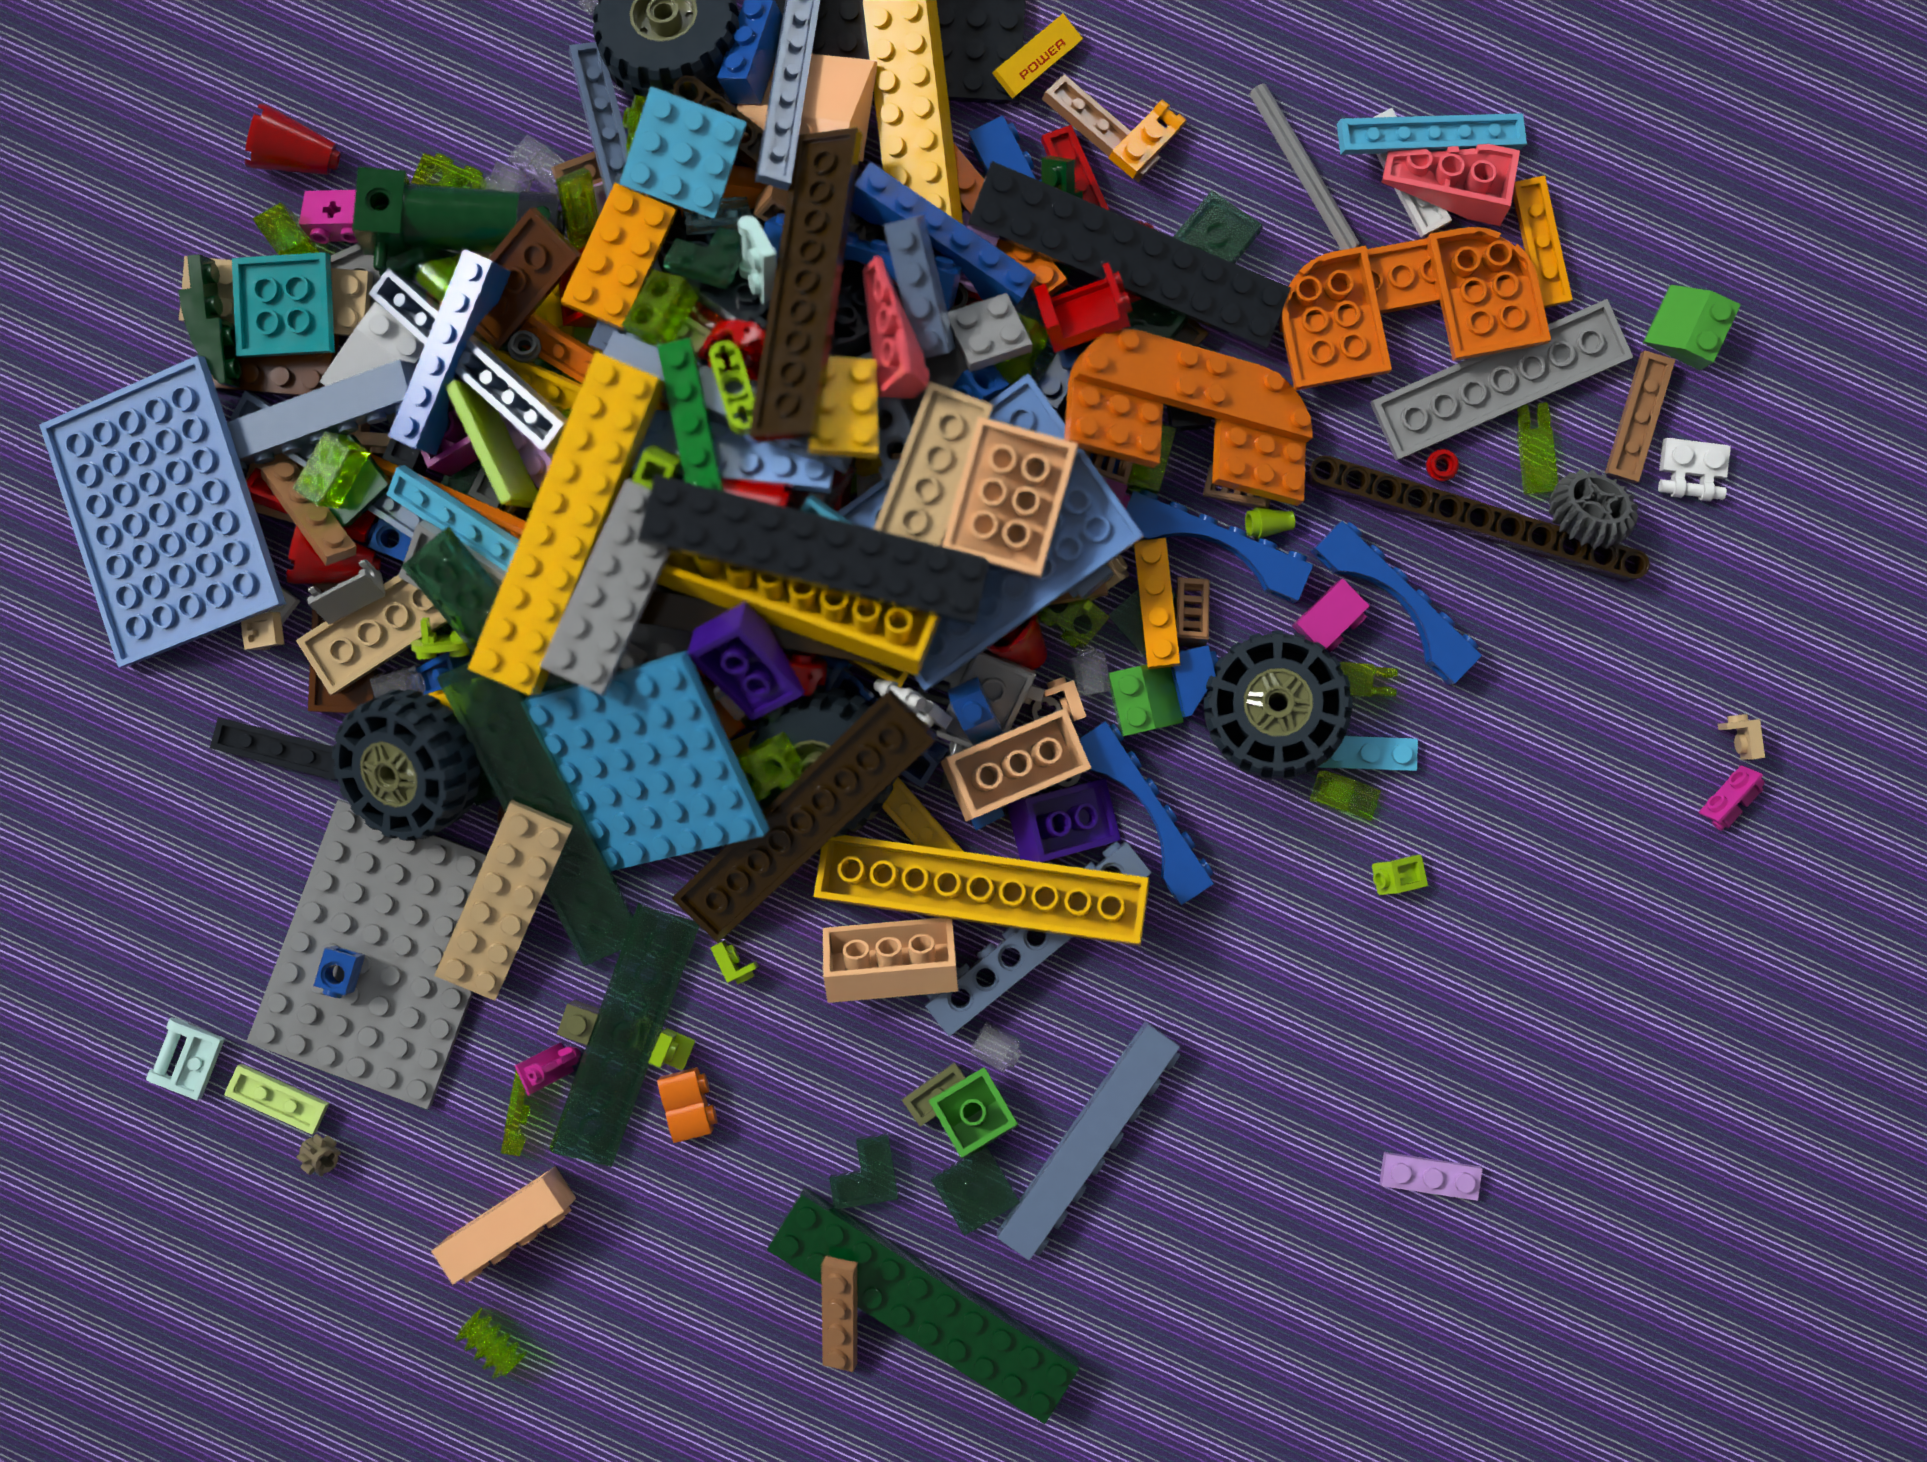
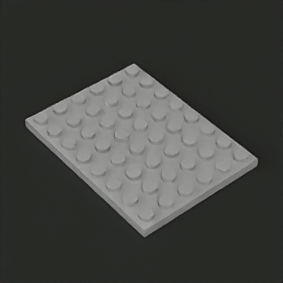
[247,800,487,1110]

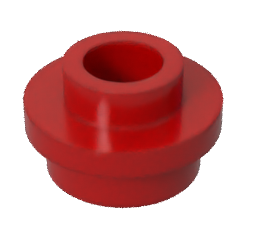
[1426,449,1459,482]

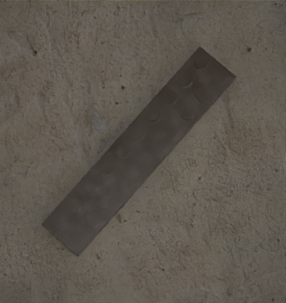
[749,127,863,442]
[671,689,938,943]

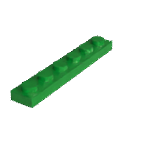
[657,338,724,492]

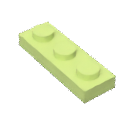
[224,1064,329,1135]

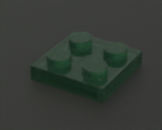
[931,1145,1020,1236]

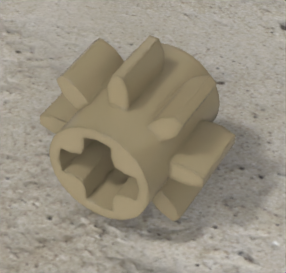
[296,1134,341,1177]

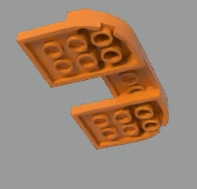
[1279,227,1551,391]
[1064,329,1313,506]

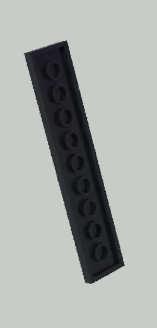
[967,161,1291,349]
[637,474,989,626]

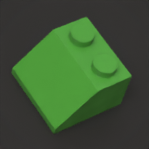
[1643,285,1741,370]
[1106,664,1184,737]
[928,1067,1019,1159]

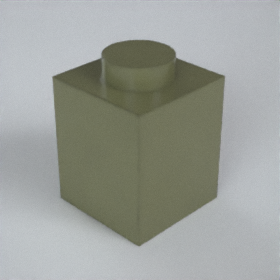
[556,1000,605,1045]

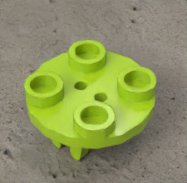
[411,615,478,659]

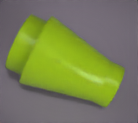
[1245,507,1295,539]

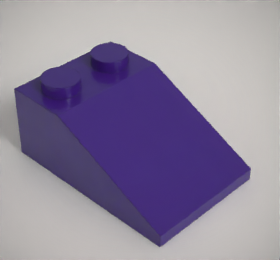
[688,602,805,720]
[1007,778,1121,862]

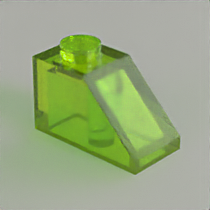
[252,202,320,255]
[1310,771,1381,821]

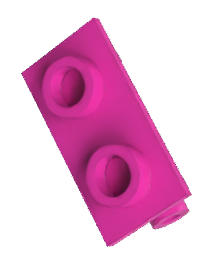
[1698,765,1765,831]
[514,1042,581,1095]

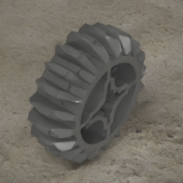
[1548,469,1639,549]

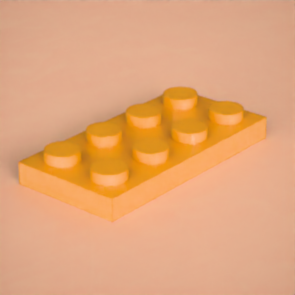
[561,183,677,331]

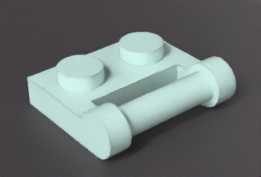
[738,216,776,305]
[146,1018,225,1100]

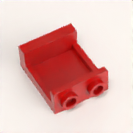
[1033,262,1132,353]

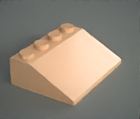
[736,54,878,162]
[942,417,1078,579]

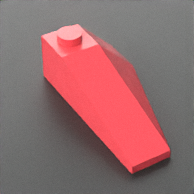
[1382,144,1520,226]
[862,256,929,399]

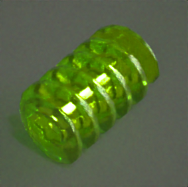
[455,1307,528,1380]

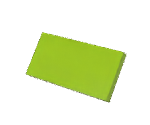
[446,380,538,508]

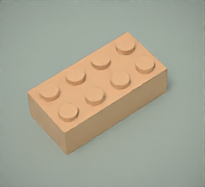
[941,708,1091,822]
[823,918,958,1003]
[431,1166,576,1285]

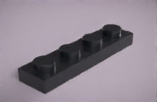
[210,717,338,780]

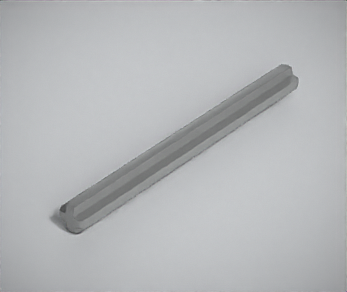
[1250,83,1359,250]

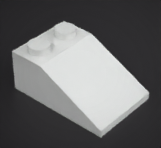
[319,301,425,386]

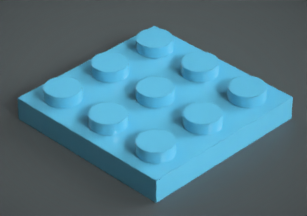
[619,86,747,219]

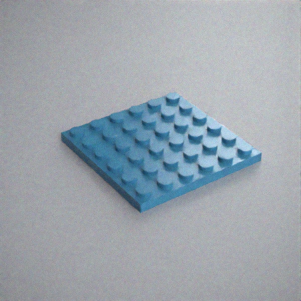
[521,651,769,872]

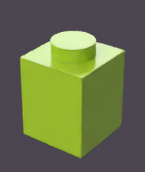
[632,444,681,489]

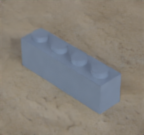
[884,215,956,358]

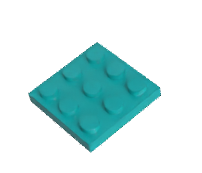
[232,252,335,358]

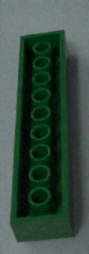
[767,1187,1079,1425]

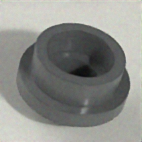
[508,330,541,363]

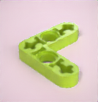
[710,340,755,435]

